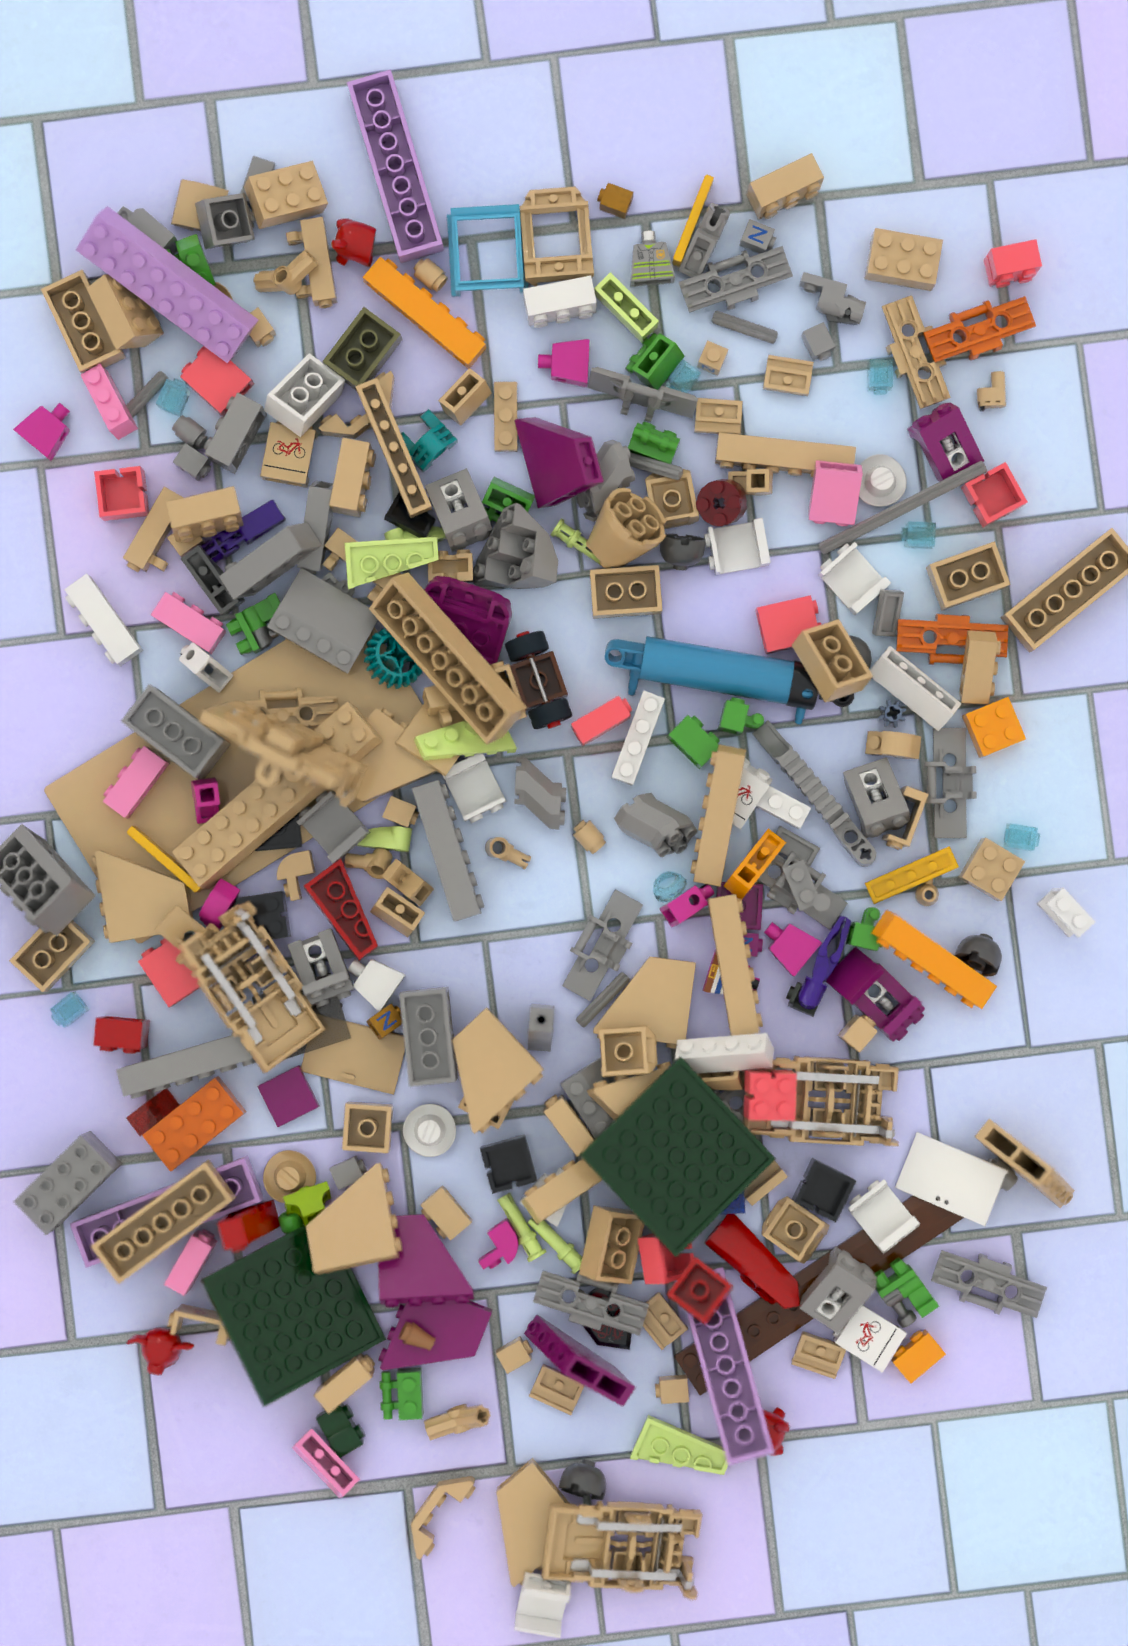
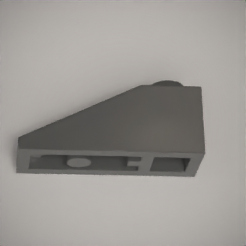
[181,545,246,615]

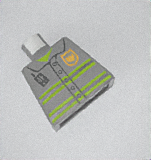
[631,231,675,287]

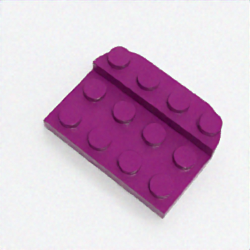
[424,576,512,665]

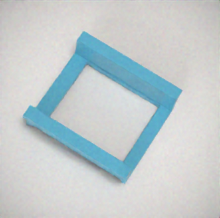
[447,204,529,297]

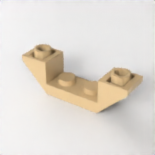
[318,371,395,439]
[411,1476,476,1560]

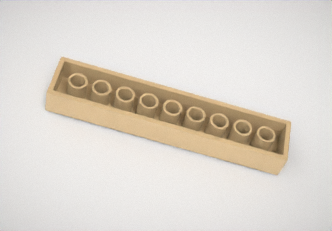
[172,701,383,890]

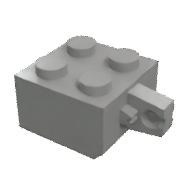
[195,193,256,249]
[117,206,177,255]

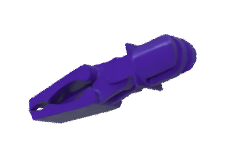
[201,500,286,563]
[798,916,851,1010]

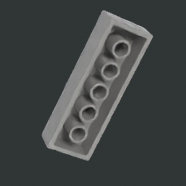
[412,780,484,922]
[116,1035,256,1099]

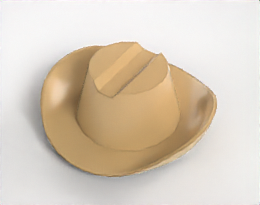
[263,1150,316,1203]

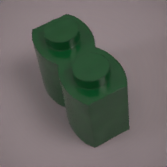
[316,1403,366,1458]

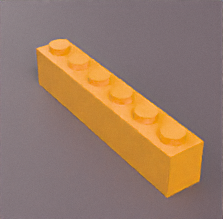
[363,257,486,369]
[871,910,997,1009]

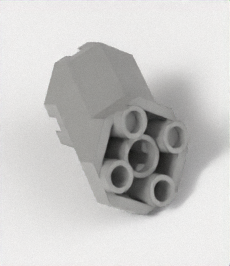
[576,440,635,522]
[514,757,566,830]
[614,793,698,857]

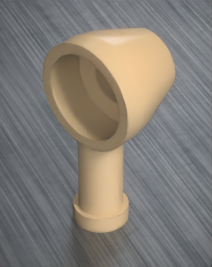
[915,879,939,906]

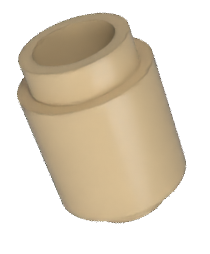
[414,258,448,292]
[573,820,606,854]

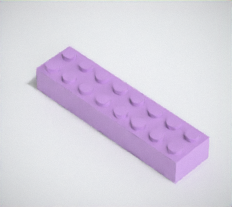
[347,69,444,264]
[76,206,259,363]
[70,1155,264,1268]
[687,1267,774,1466]

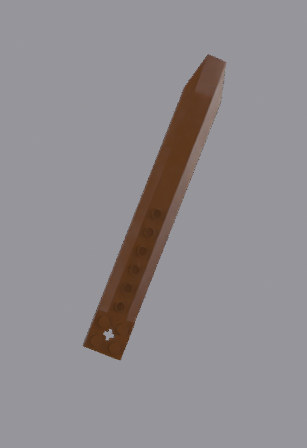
[674,1160,987,1395]

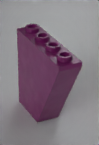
[514,417,604,508]
[378,1214,474,1308]
[378,1300,493,1370]
[524,1315,636,1406]

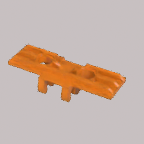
[923,296,1036,363]
[896,614,1009,665]

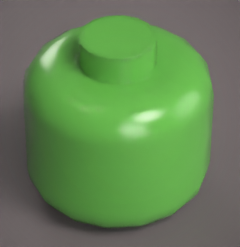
[278,1211,303,1234]

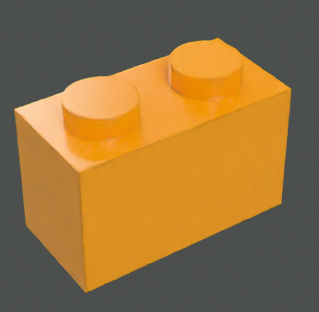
[891,1329,946,1384]

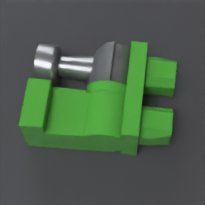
[226,593,281,655]
[874,1257,939,1328]

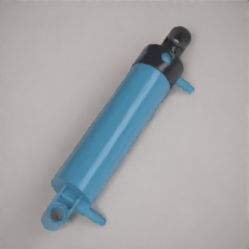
[605,636,854,725]

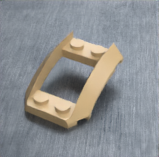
[520,187,594,286]

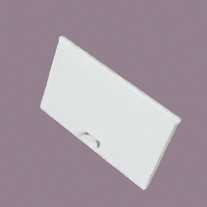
[895,1132,1008,1226]

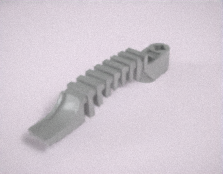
[752,720,876,867]

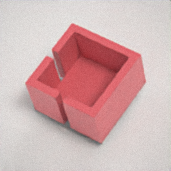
[984,239,1042,288]
[961,462,1027,528]
[94,466,149,521]
[744,1070,797,1121]
[638,1233,694,1284]

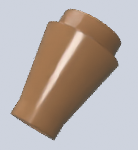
[399,1322,435,1350]

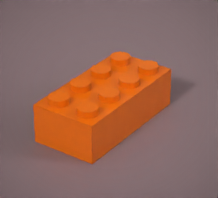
[142,1076,247,1172]

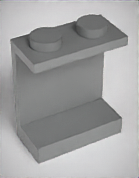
[297,791,371,863]

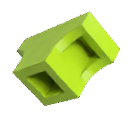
[283,1181,331,1226]

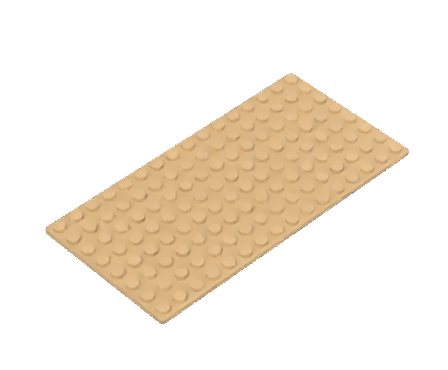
[44,598,422,943]

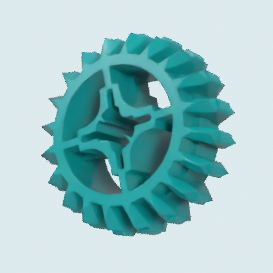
[364,628,422,689]

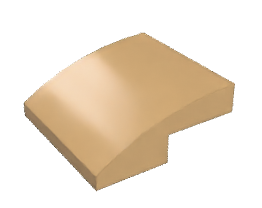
[171,179,229,231]

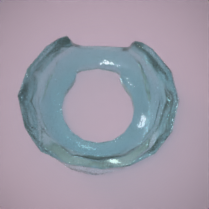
[653,871,687,902]

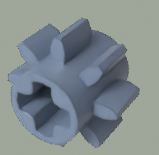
[878,700,906,728]

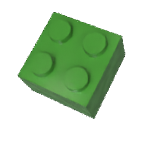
[667,715,720,769]

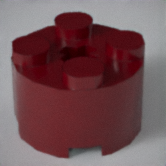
[696,479,747,526]

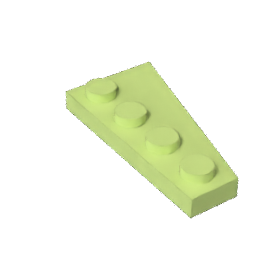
[344,537,439,589]
[414,720,517,760]
[630,1415,728,1475]

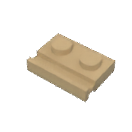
[763,355,814,396]
[694,398,743,435]
[643,1292,688,1350]
[791,1331,846,1379]
[529,1364,584,1415]

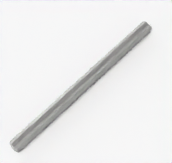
[818,461,987,555]

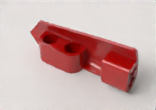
[704,1211,799,1309]

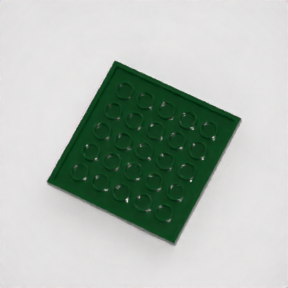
[579,1057,776,1257]
[201,1225,386,1407]

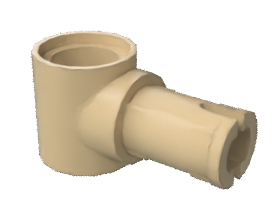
[485,837,531,869]
[345,848,393,879]

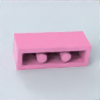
[81,364,138,440]
[151,592,226,654]
[103,746,170,819]
[292,1429,360,1498]

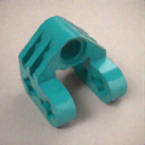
[401,409,458,473]

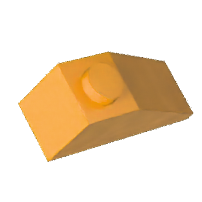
[723,828,787,900]

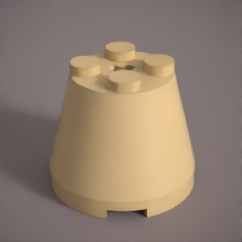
[586,488,666,569]

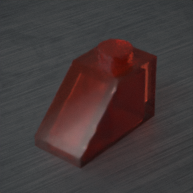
[126,1088,180,1136]

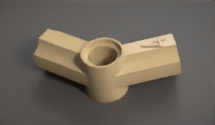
[253,249,319,295]
[424,1404,491,1441]

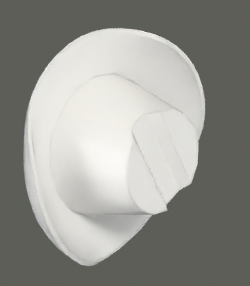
[859,454,907,507]
[403,1104,456,1157]

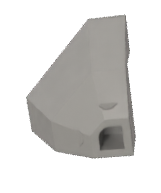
[473,503,558,589]

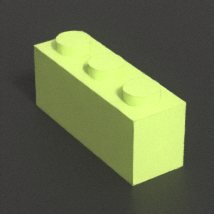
[594,272,659,343]

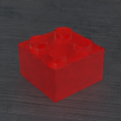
[93,1016,150,1054]
[667,1257,734,1326]

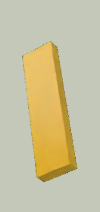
[672,174,714,267]
[127,826,203,893]
[865,846,959,904]

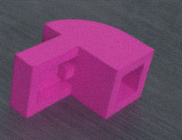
[191,777,220,824]
[198,878,240,931]
[478,1218,518,1270]

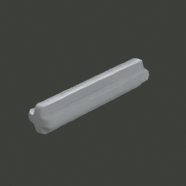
[712,311,778,344]
[126,371,169,418]
[629,452,683,480]
[576,972,630,1027]

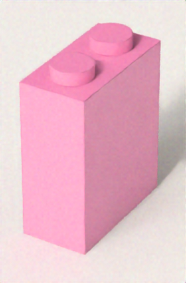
[808,460,863,526]
[164,1229,218,1296]

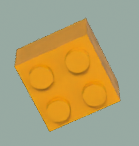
[962,697,1026,758]

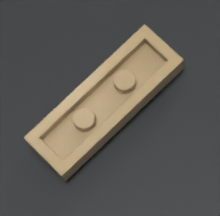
[494,382,517,452]

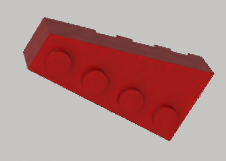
[304,858,378,961]
[217,1199,280,1253]

